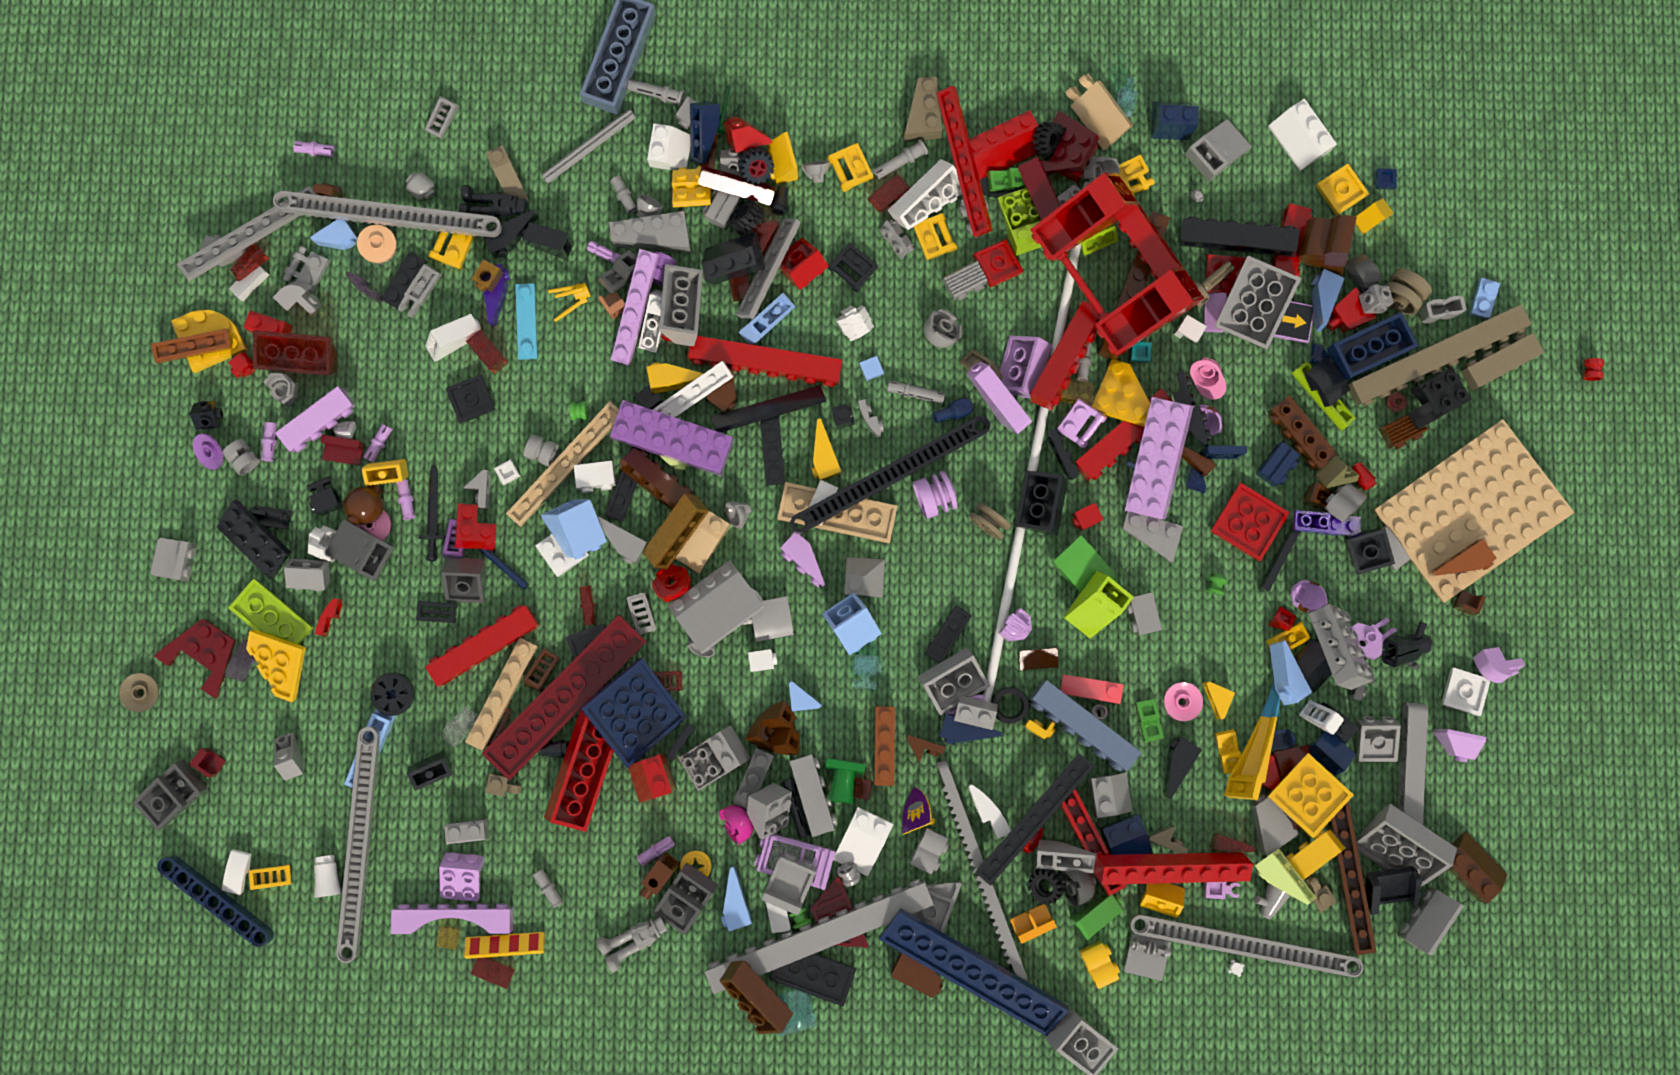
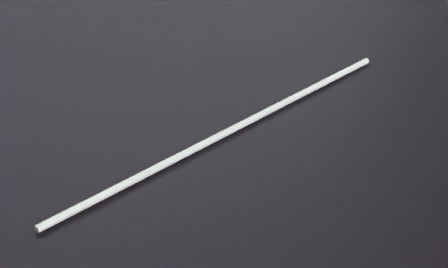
[983,182,1090,703]

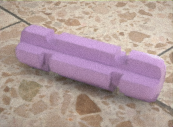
[587,241,621,264]

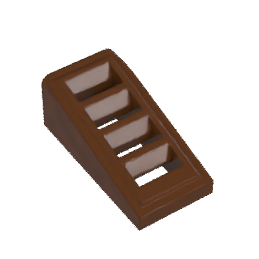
[1181,446,1217,477]
[523,648,560,693]

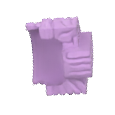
[998,608,1032,641]

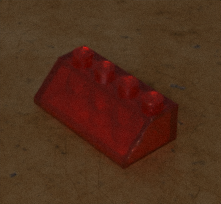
[253,330,337,376]

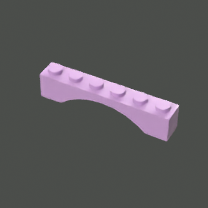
[391,903,514,934]

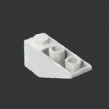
[638,289,662,353]

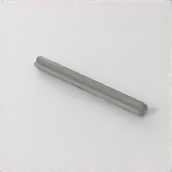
[542,109,635,183]

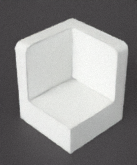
[1174,315,1207,342]

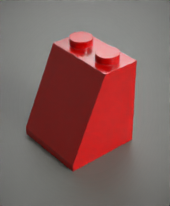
[628,753,677,803]

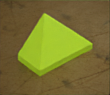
[1080,224,1118,256]

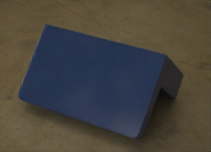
[1306,731,1356,776]

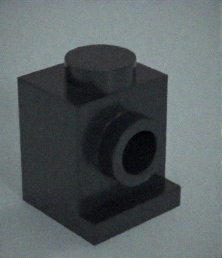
[832,404,855,430]

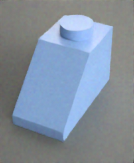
[310,219,358,250]

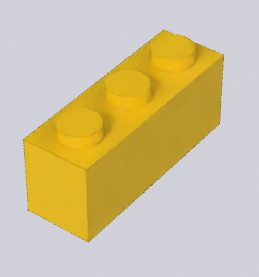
[1286,829,1346,880]

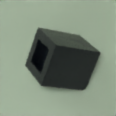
[633,385,663,410]

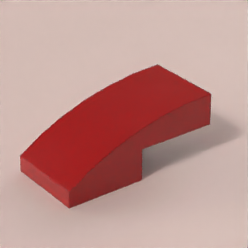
[314,598,343,636]

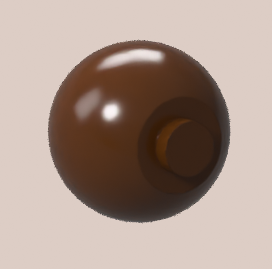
[344,485,384,525]

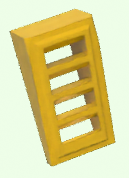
[249,865,292,890]

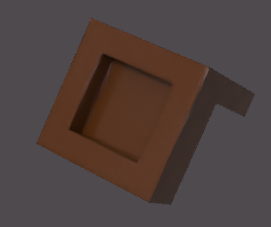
[1453,590,1486,615]

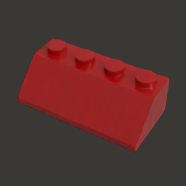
[969,110,1039,179]

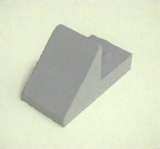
[464,470,491,510]

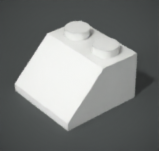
[647,124,691,170]

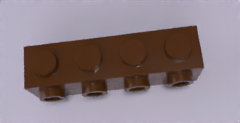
[1267,395,1338,471]

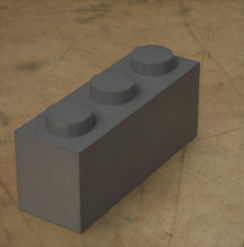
[733,748,775,809]

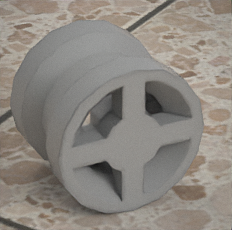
[837,862,861,887]

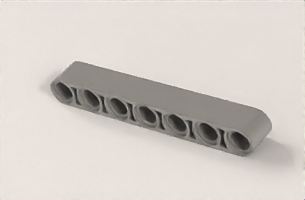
[1398,702,1428,825]

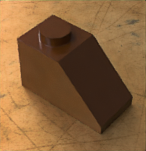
[706,369,737,413]

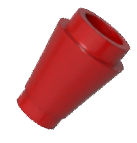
[1351,462,1377,491]

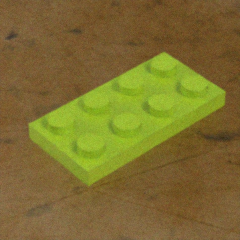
[228,578,314,645]

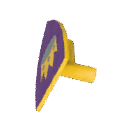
[902,786,935,835]

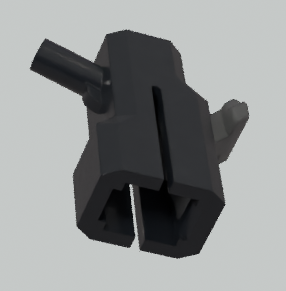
[1382,621,1432,669]

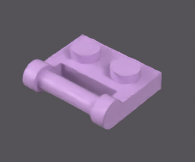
[1057,398,1107,448]

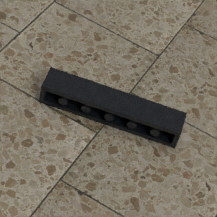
[1180,217,1300,257]

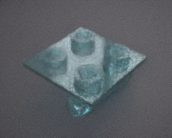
[777,990,817,1037]

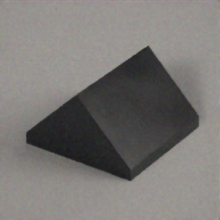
[1294,639,1332,693]

